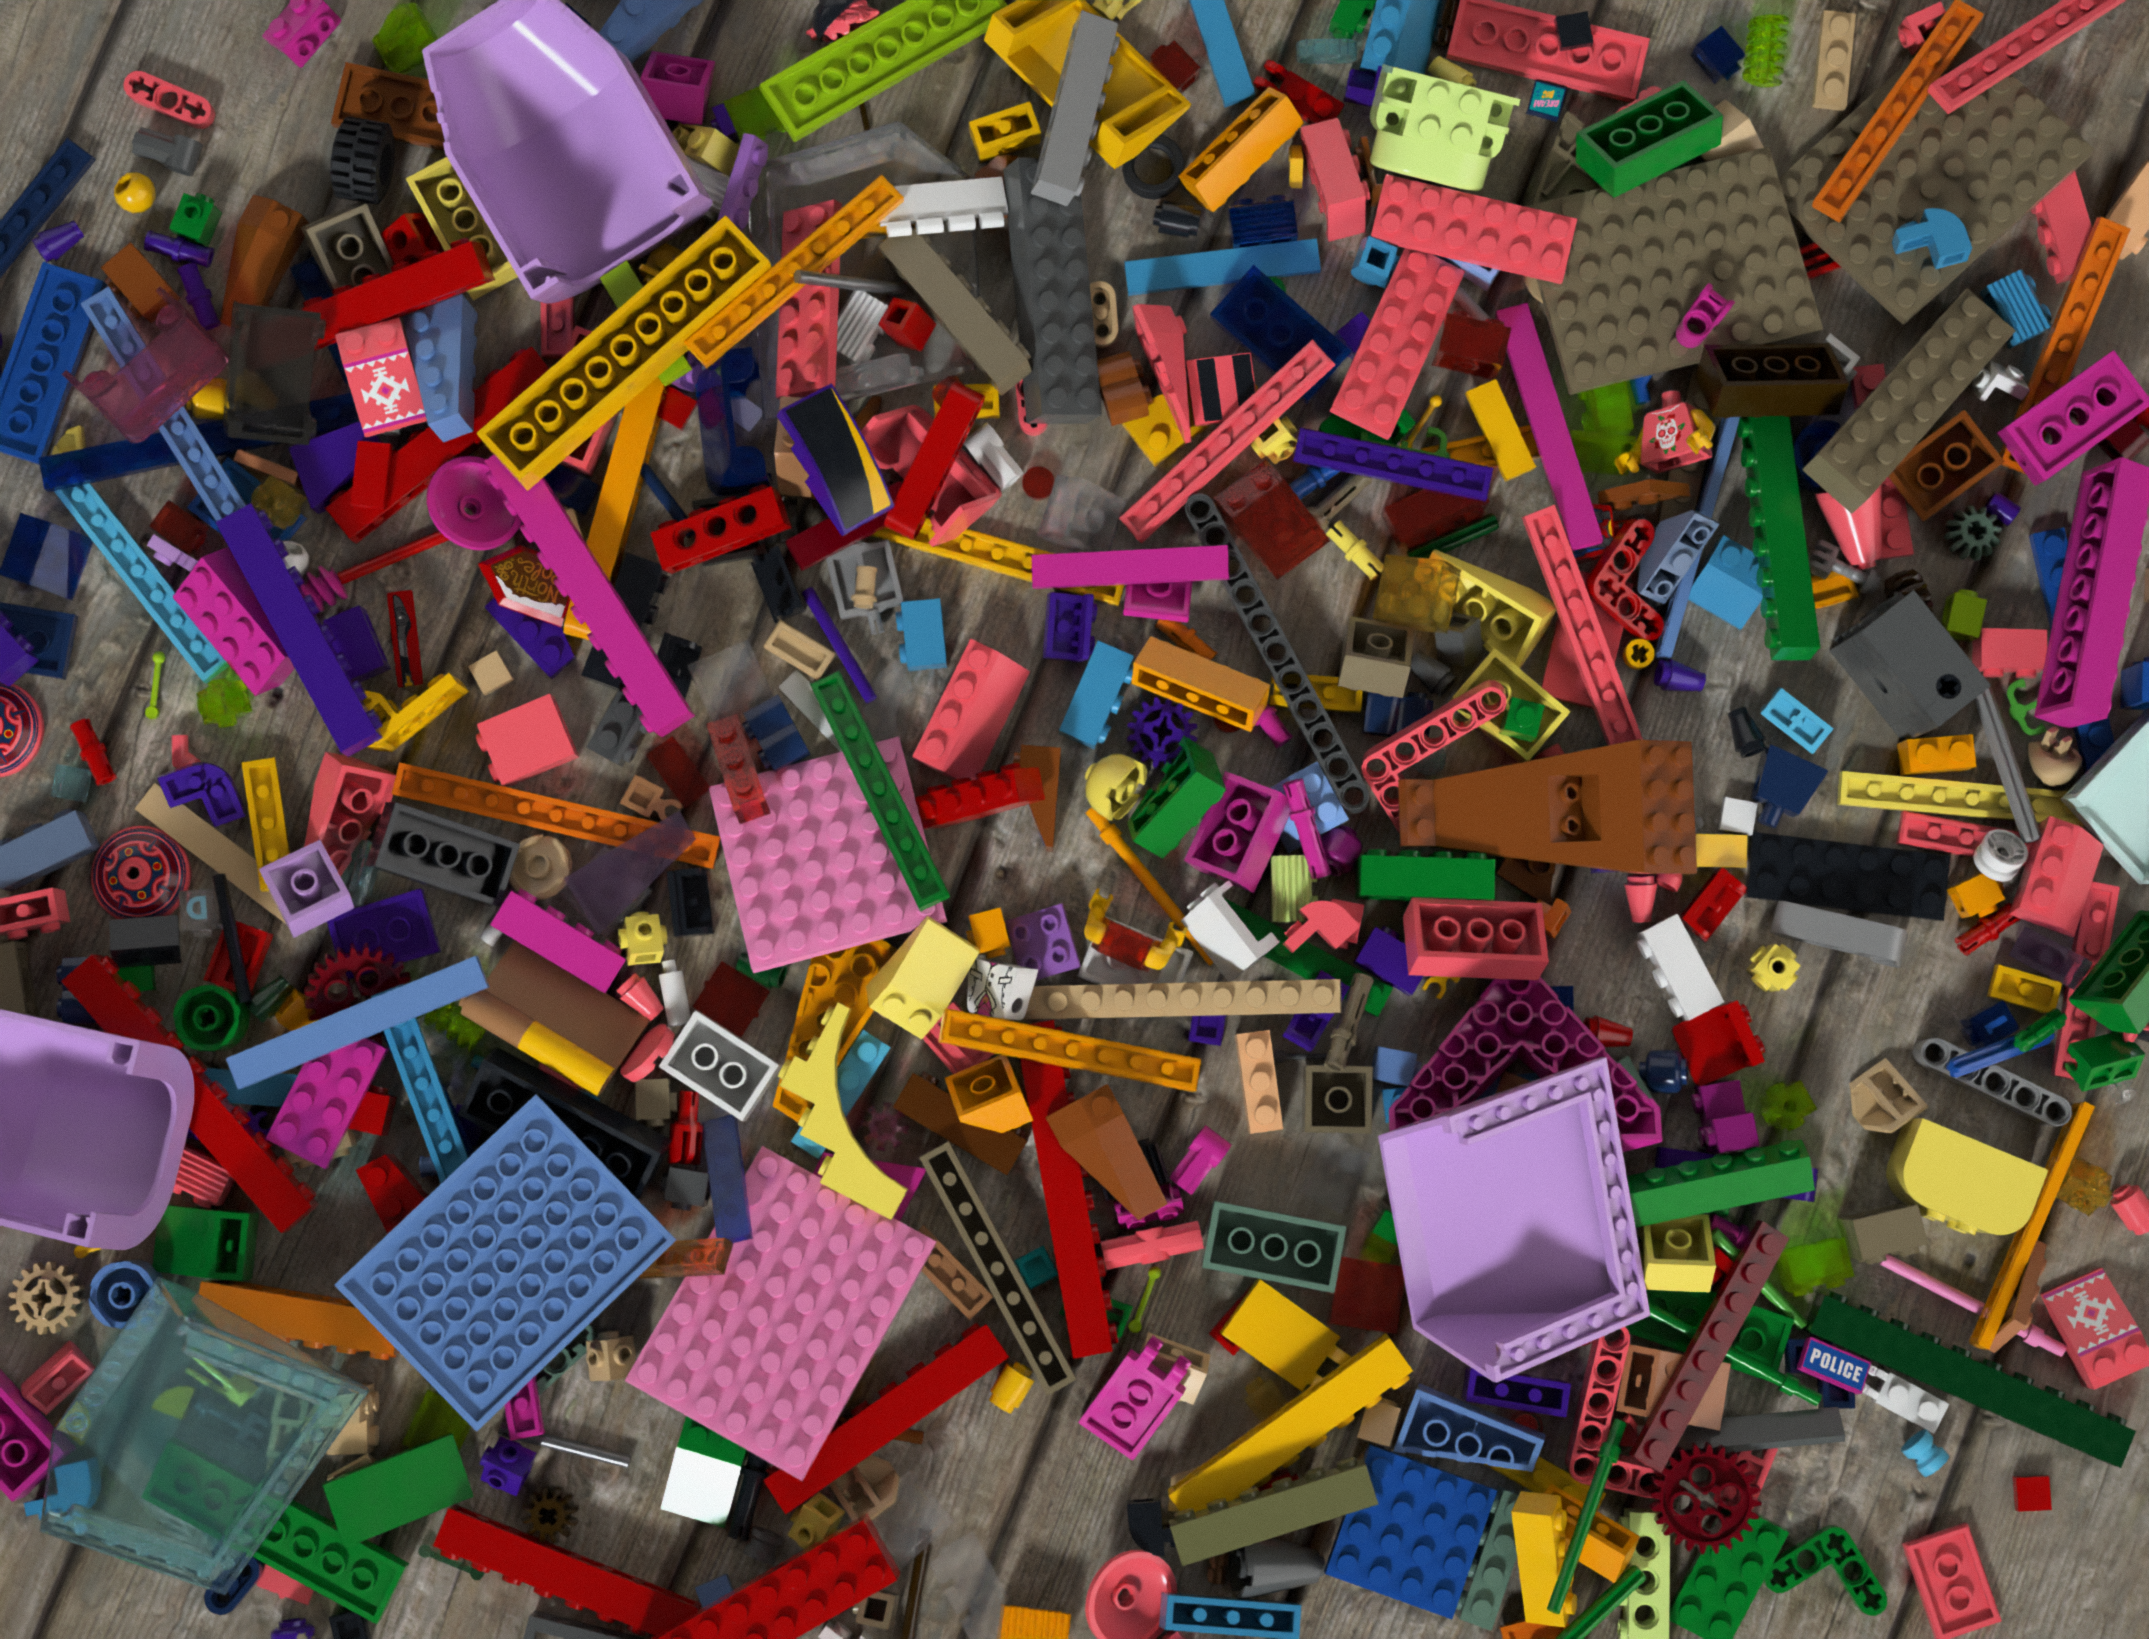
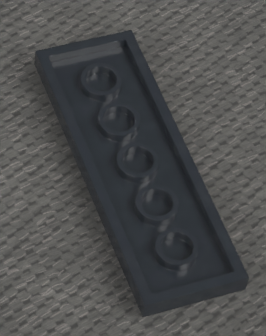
[1744,832,1950,921]

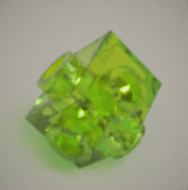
[196,678,252,728]
[1760,1080,1818,1132]

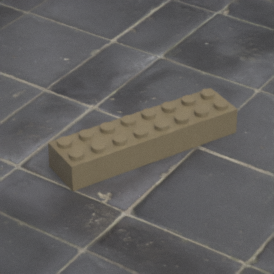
[1802,288,2016,514]

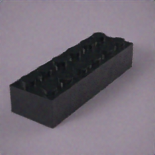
[458,1047,672,1201]

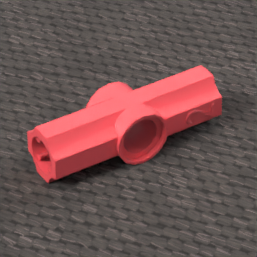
[1100,1220,1204,1270]

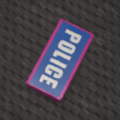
[1797,1337,1871,1394]

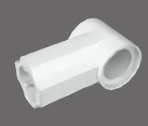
[963,422,1023,491]

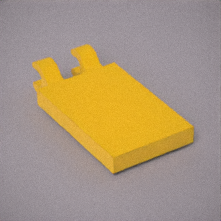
[1220,1279,1351,1392]

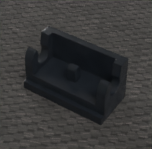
[751,546,805,623]
[657,632,703,699]
[667,868,714,938]
[109,915,182,968]

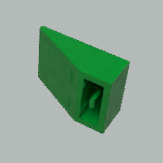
[152,1205,259,1281]

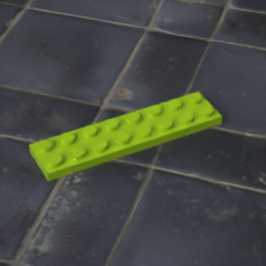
[759,0,1007,142]

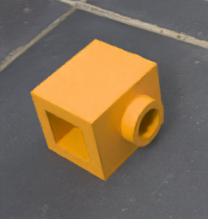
[1947,872,2005,919]
[966,907,1011,960]

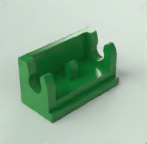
[2065,1032,2145,1092]

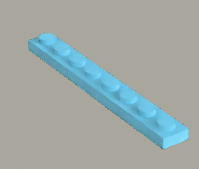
[45,460,229,684]

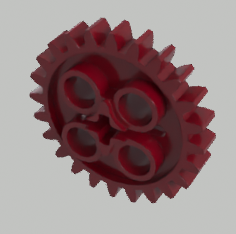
[304,943,411,1045]
[1649,1442,1762,1554]

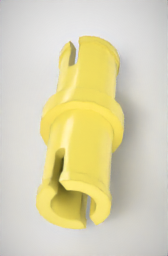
[1326,520,1386,581]

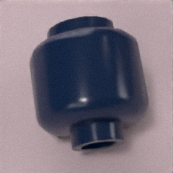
[1639,1050,1688,1093]

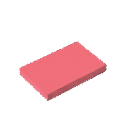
[1902,1522,2002,1639]

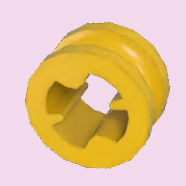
[1623,639,1655,670]

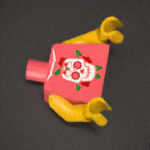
[1614,391,1715,475]

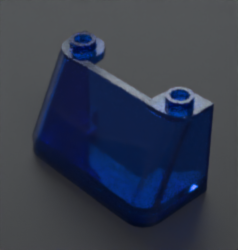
[695,347,773,496]

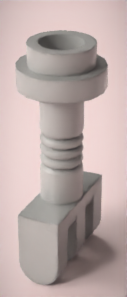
[1809,540,1882,594]

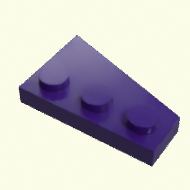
[484,598,576,679]

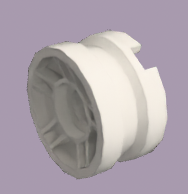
[1973,829,2028,882]

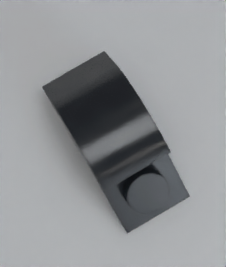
[1126,1497,1176,1556]

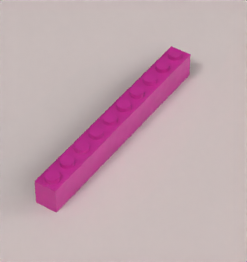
[484,455,695,737]

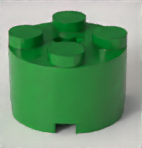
[173,985,251,1052]

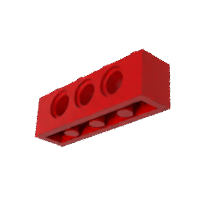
[650,485,792,574]

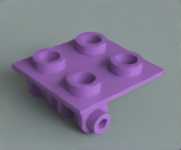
[1005,903,1081,981]

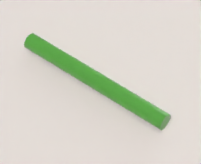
[1711,1228,1808,1330]

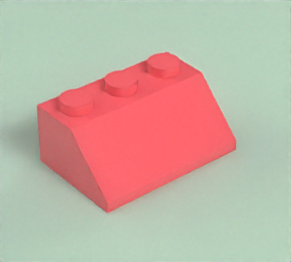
[2009,816,2104,938]

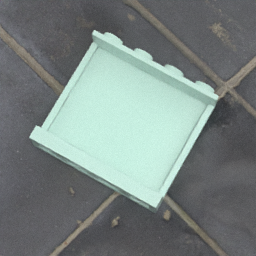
[2060,708,2149,885]

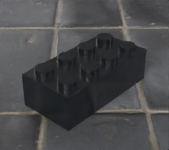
[365,802,520,907]

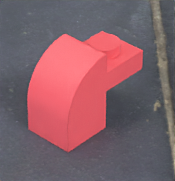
[1283,901,1360,953]

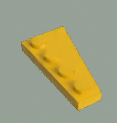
[1122,383,1258,467]

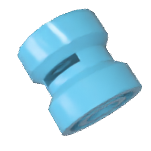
[1901,1429,1949,1477]

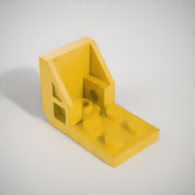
[363,673,470,752]

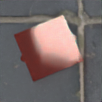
[692,961,771,1038]

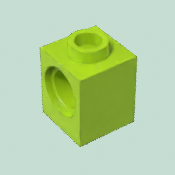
[1941,589,1987,642]

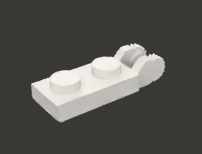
[1862,1365,1949,1434]

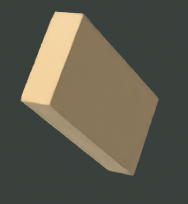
[763,619,837,680]

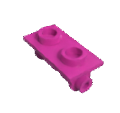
[1113,1184,1184,1229]

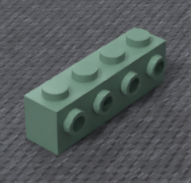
[1455,1485,1520,1631]

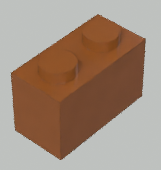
[101,242,181,323]

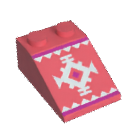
[335,317,427,438]
[2040,1268,2149,1390]

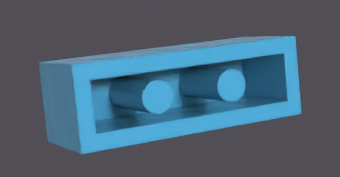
[1059,641,1134,750]

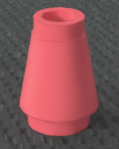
[1624,874,1657,923]
[616,972,665,1021]

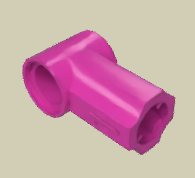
[1169,1125,1232,1195]

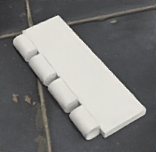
[879,177,1009,237]

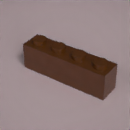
[893,1071,1028,1175]

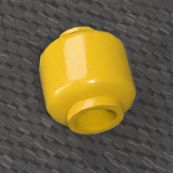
[186,377,234,420]

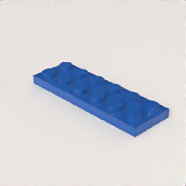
[0,262,107,466]

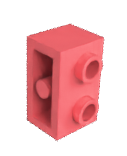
[0,887,71,940]

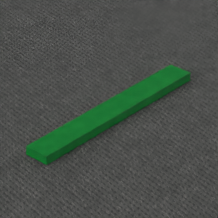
[810,670,950,912]

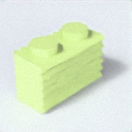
[1269,855,1318,923]

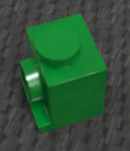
[1328,0,1376,43]

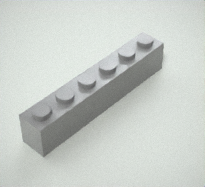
[1030,10,1120,206]

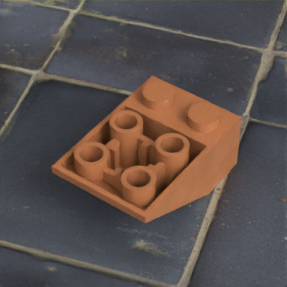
[1616,1344,1731,1431]

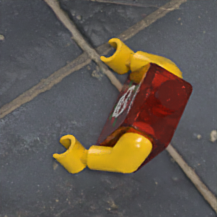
[1084,888,1187,972]

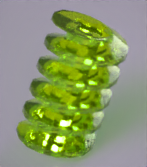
[1742,14,1790,88]
[417,1001,486,1053]

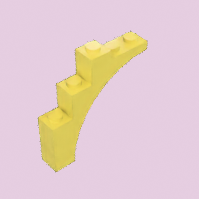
[778,1003,908,1220]

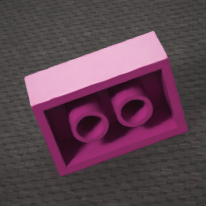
[1184,771,1291,893]

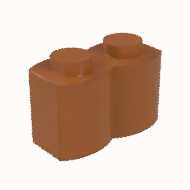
[1097,351,1153,426]

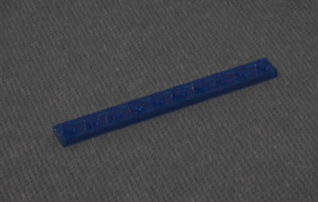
[38,393,360,492]

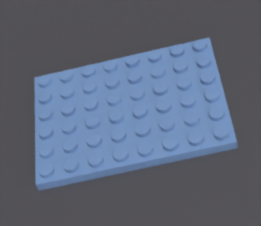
[334,1094,676,1432]

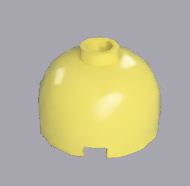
[1085,754,1147,821]

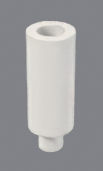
[659,959,691,1027]

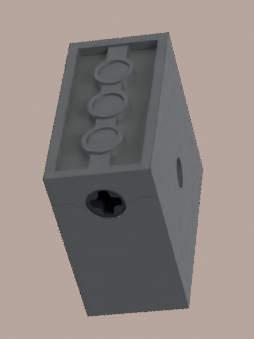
[1829,590,1991,741]

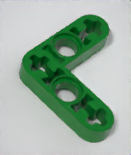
[1763,1525,1887,1616]

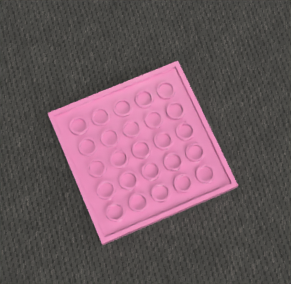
[709,736,947,973]

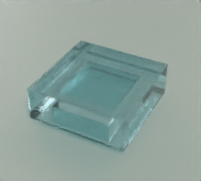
[50,764,92,803]

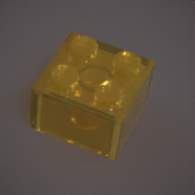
[1372,554,1461,634]

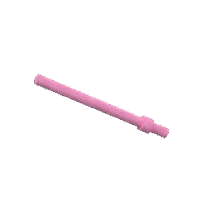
[1879,1254,2067,1357]

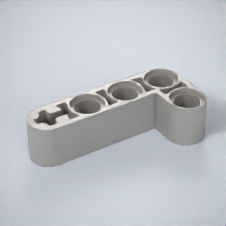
[1770,901,1908,968]

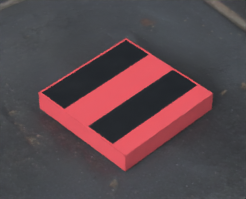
[1186,352,1256,427]

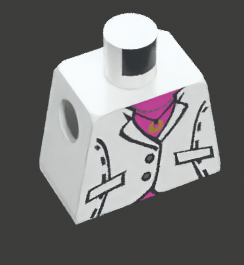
[967,958,1038,1020]

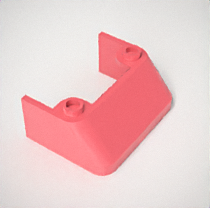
[861,405,1002,547]

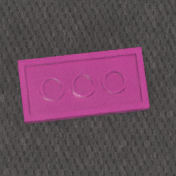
[265,1038,389,1169]

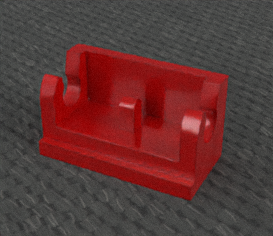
[1679,867,1747,943]

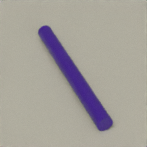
[802,587,877,703]

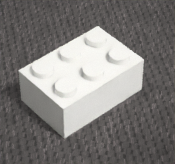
[658,1010,783,1121]

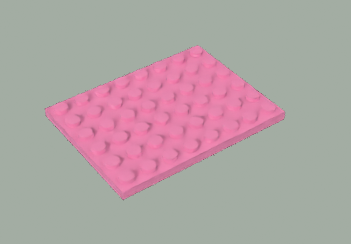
[625,1146,937,1482]

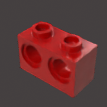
[380,213,444,265]

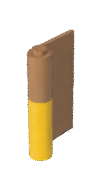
[458,940,650,1097]

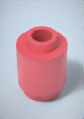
[2110,1184,2149,1235]

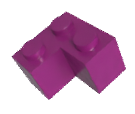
[1691,1080,1760,1153]

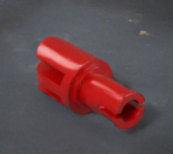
[667,1091,704,1165]

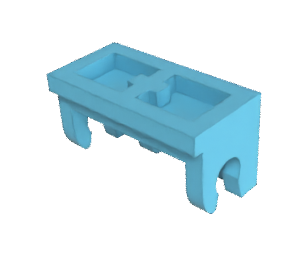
[1760,686,1834,754]

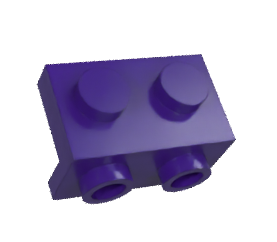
[1042,592,1097,662]

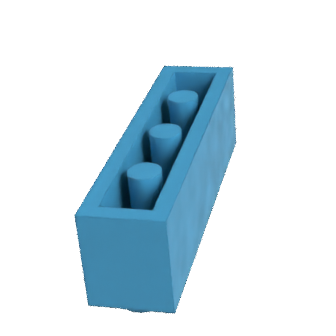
[1159,1592,1302,1639]

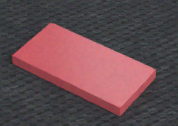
[1541,571,1634,709]

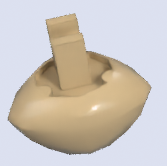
[2028,726,2083,787]

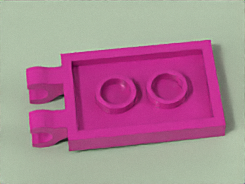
[1078,1335,1192,1461]

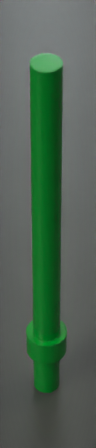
[1648,1301,1822,1406]
[1547,1419,1627,1614]

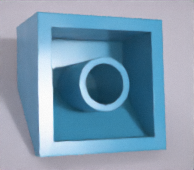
[1688,535,1763,630]

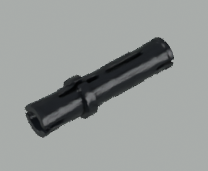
[727,1452,768,1541]

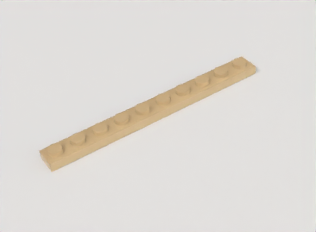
[1022,979,1342,1020]

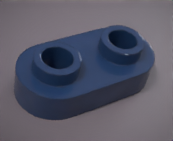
[204,1552,263,1615]

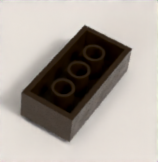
[1696,343,1849,418]

